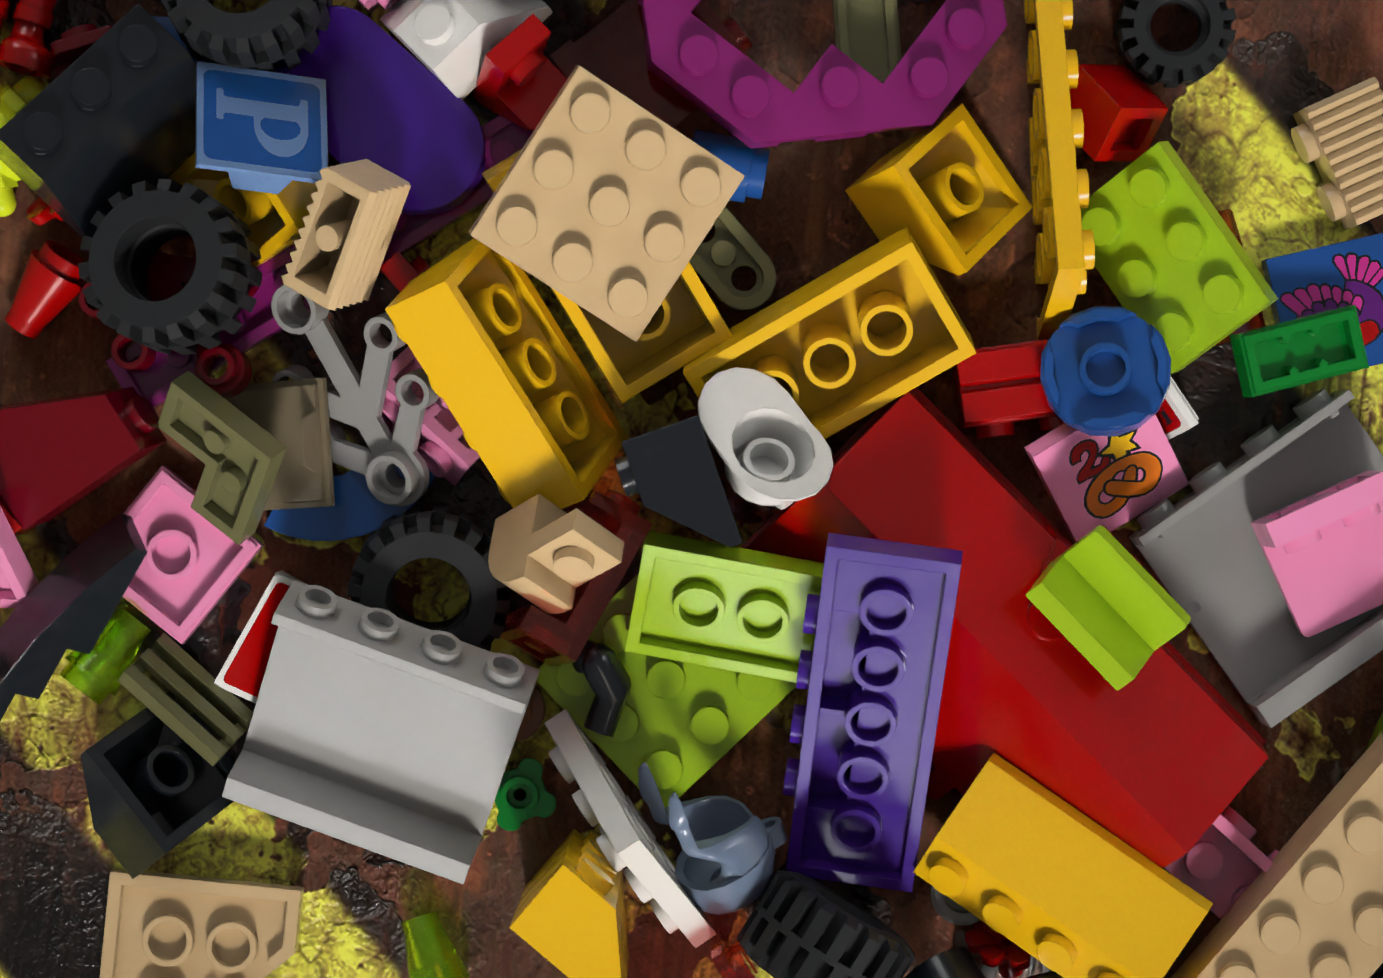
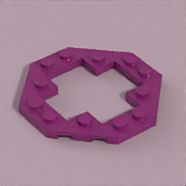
[638,0,1007,149]

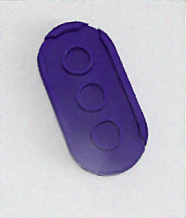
[274,6,486,216]

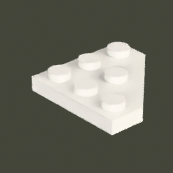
[545,709,716,948]

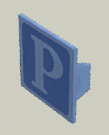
[195,61,328,194]

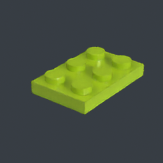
[1081,141,1278,375]
[625,530,824,683]

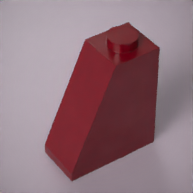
[0,387,167,530]

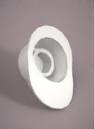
[698,367,834,510]

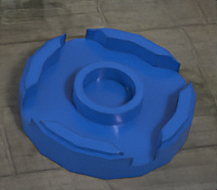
[1040,306,1171,437]

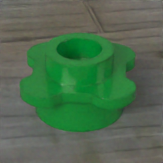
[495,758,557,831]

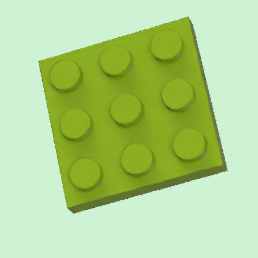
[537,573,796,808]

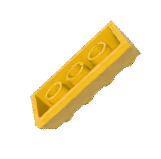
[385,238,629,509]
[913,753,1213,978]
[509,829,629,978]

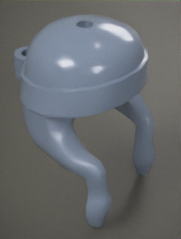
[638,762,787,915]

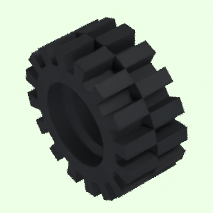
[1113,0,1236,88]

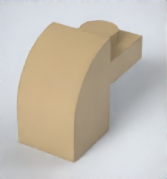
[488,494,625,614]

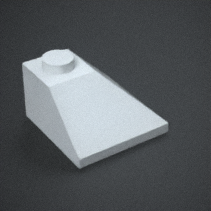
[379,0,553,100]

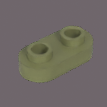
[689,207,776,311]

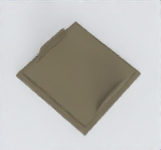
[223,378,335,510]

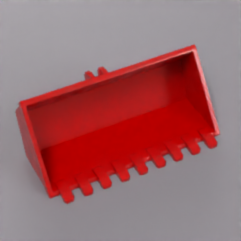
[740,387,1269,868]

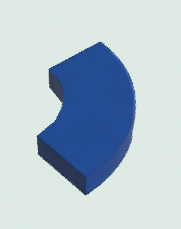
[264,465,436,541]

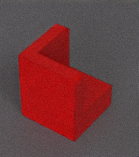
[1070,64,1169,161]

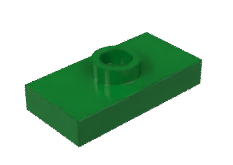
[1229,305,1369,397]

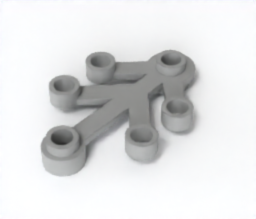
[271,285,439,506]

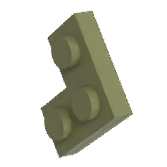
[158,371,287,545]

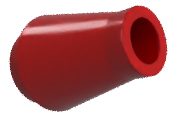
[4,240,87,339]

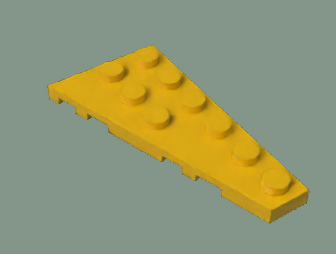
[1024,0,1095,340]

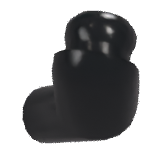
[572,640,631,737]

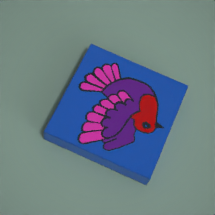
[1261,233,1383,366]

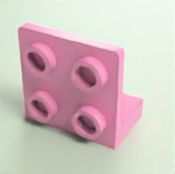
[1250,470,1383,637]

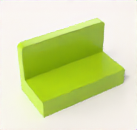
[1025,525,1191,691]

